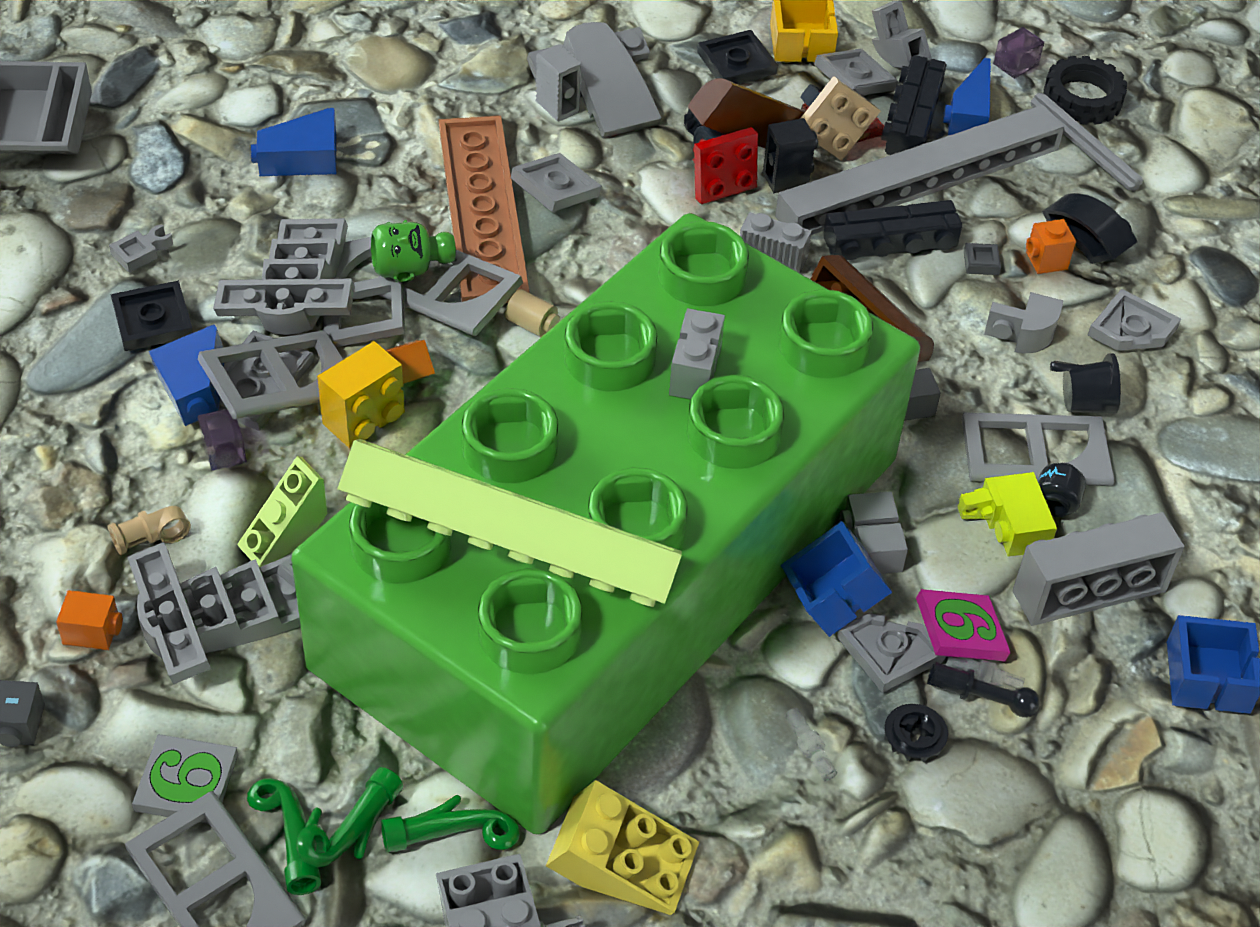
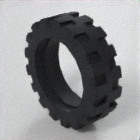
[1043,56,1127,125]

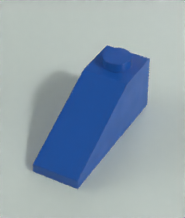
[943,58,991,136]

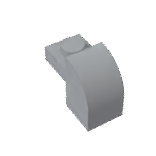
[872,0,931,68]
[984,292,1064,354]

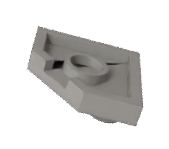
[1088,289,1181,351]
[837,613,946,693]

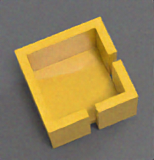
[770,0,838,62]
[317,341,405,448]

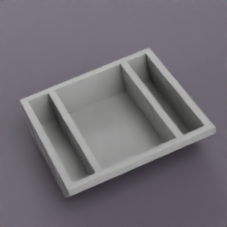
[0,61,92,154]

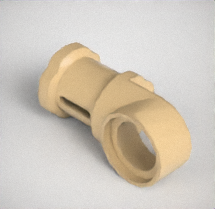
[107,506,191,555]

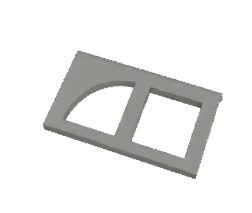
[323,237,405,347]
[378,250,523,336]
[197,330,343,419]
[961,412,1115,486]
[125,791,307,927]

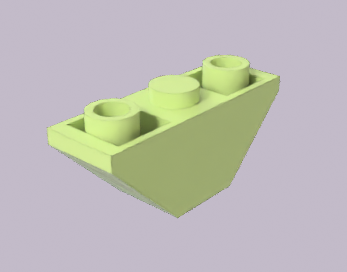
[237,456,327,567]

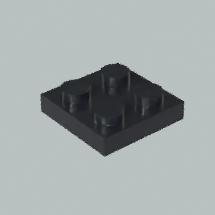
[697,30,778,84]
[110,280,193,351]

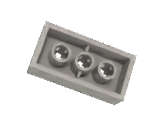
[1013,512,1185,626]

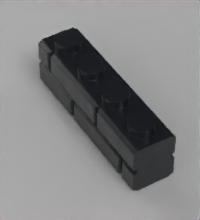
[881,55,947,155]
[823,200,962,260]

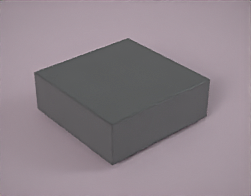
[964,243,1001,275]

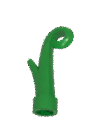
[297,767,404,868]
[247,778,322,895]
[381,795,520,853]

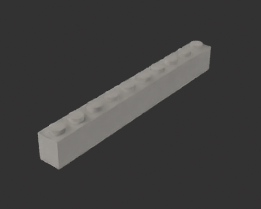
[775,105,1065,235]

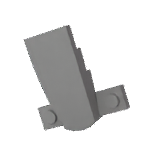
[527,22,662,138]
[213,218,355,335]
[127,542,300,684]

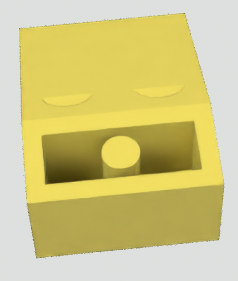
[546,780,699,915]

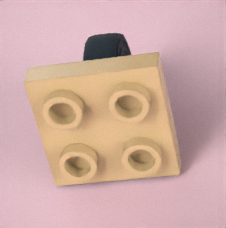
[800,76,881,161]

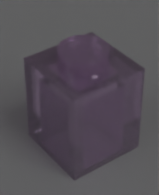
[993,27,1044,79]
[197,409,247,471]

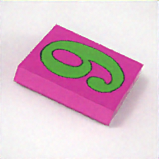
[916,589,1010,661]

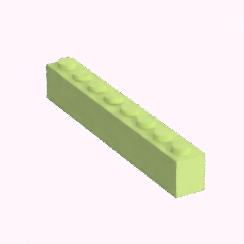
[337,439,682,607]

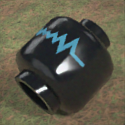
[1038,463,1086,517]

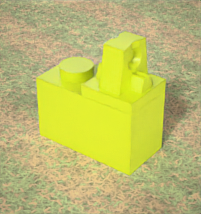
[958,472,1057,557]

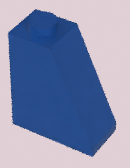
[251,108,337,176]
[149,324,225,426]

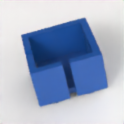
[781,521,892,637]
[1167,615,1260,714]

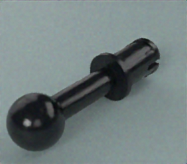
[927,662,1040,718]

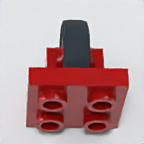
[693,126,758,204]

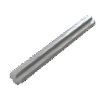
[1031,93,1143,192]

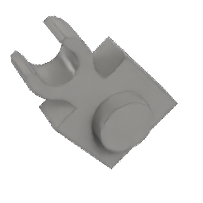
[109,225,173,273]

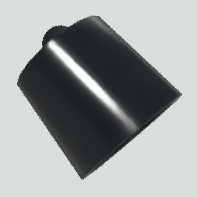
[1050,353,1121,413]

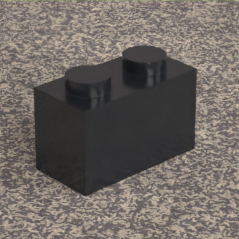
[762,118,818,193]

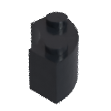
[1042,193,1138,264]

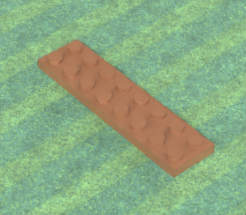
[438,116,530,303]

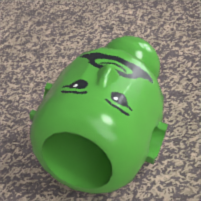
[371,220,456,282]

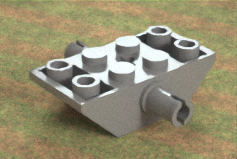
[436,854,585,927]

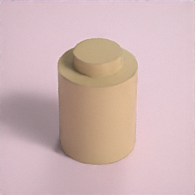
[505,289,560,337]

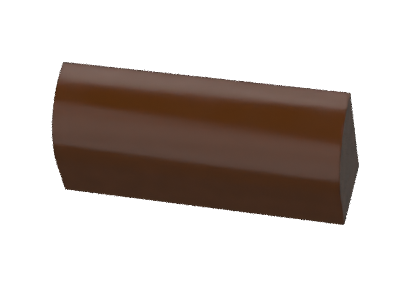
[688,78,806,148]
[810,255,934,362]

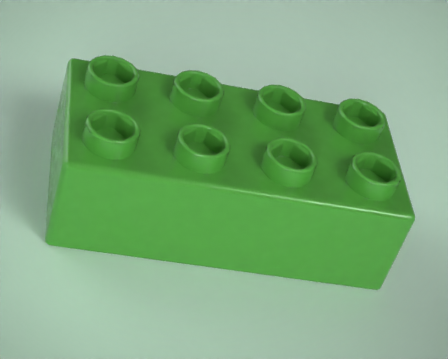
[291,213,920,834]

